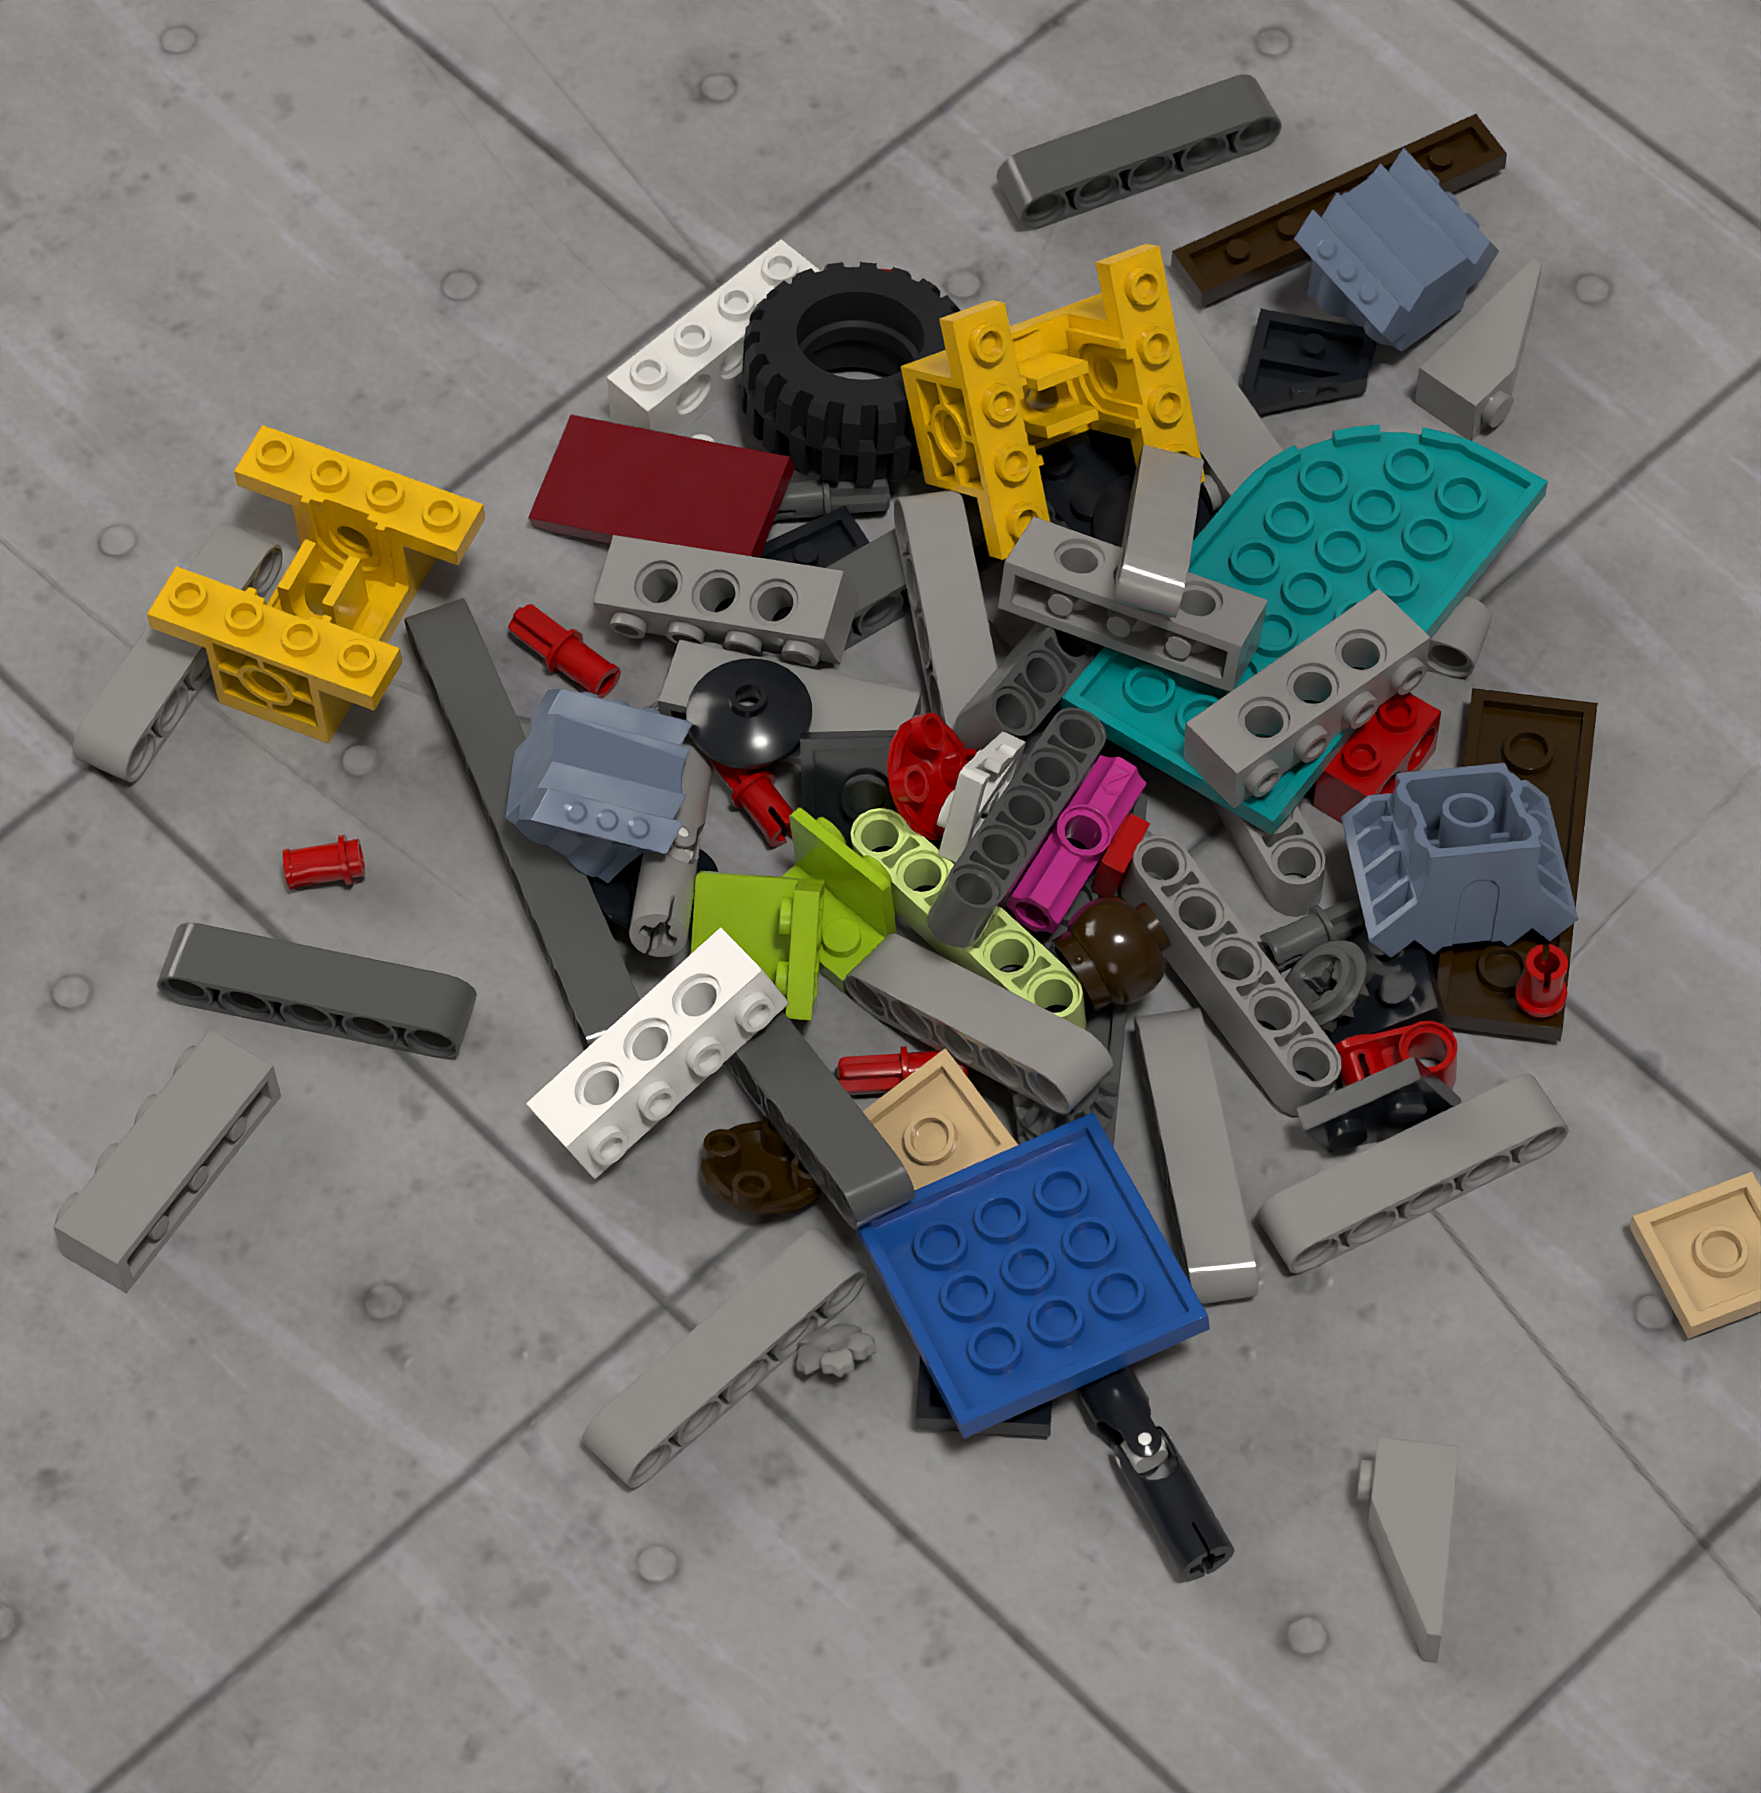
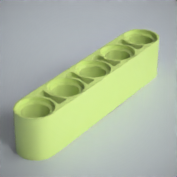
[850,808,1086,1029]

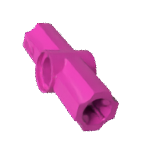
[1006,755,1147,934]

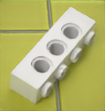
[607,239,820,435]
[526,928,789,1179]

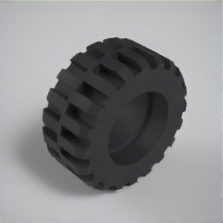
[741,262,961,486]

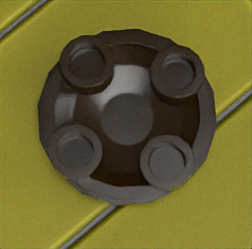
[700,1117,823,1215]

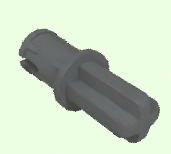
[774,479,890,521]
[1260,894,1366,972]

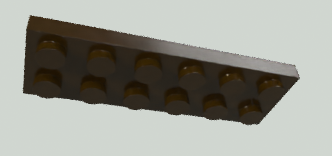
[1437,688,1598,1041]

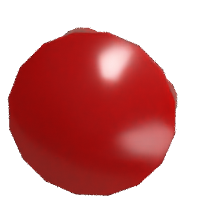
[887,713,977,841]

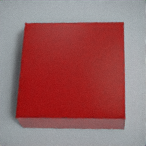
[1091,813,1150,897]

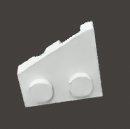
[937,731,1026,863]

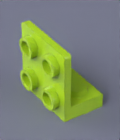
[782,807,897,993]
[691,871,825,1020]

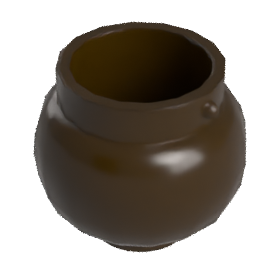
[1051,895,1172,1012]

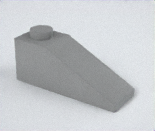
[1415,258,1542,441]
[1357,1436,1460,1663]

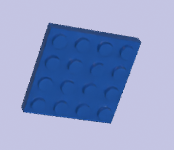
[856,1112,1210,1439]

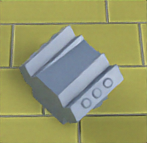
[1294,148,1499,351]
[505,689,693,883]
[1341,763,1578,958]

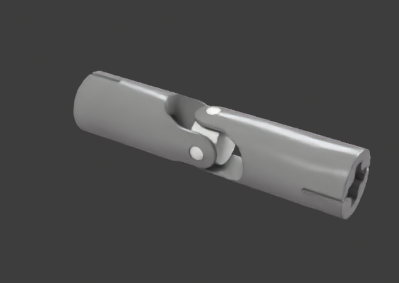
[629,745,713,957]

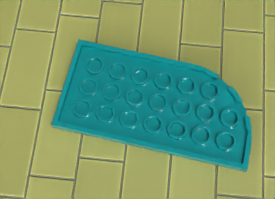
[1061,424,1548,835]

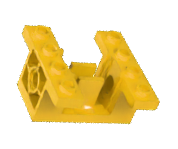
[900,244,1206,560]
[147,425,486,744]

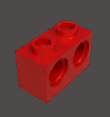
[1313,692,1442,824]

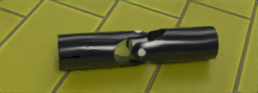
[1075,1365,1235,1581]

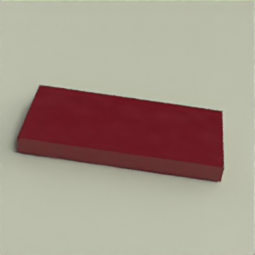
[528,414,795,558]

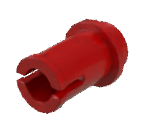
[282,834,365,890]
[1515,944,1568,1018]

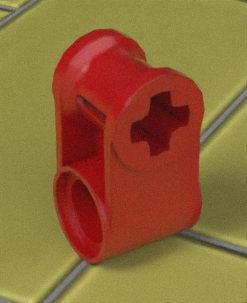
[1334,1021,1458,1090]

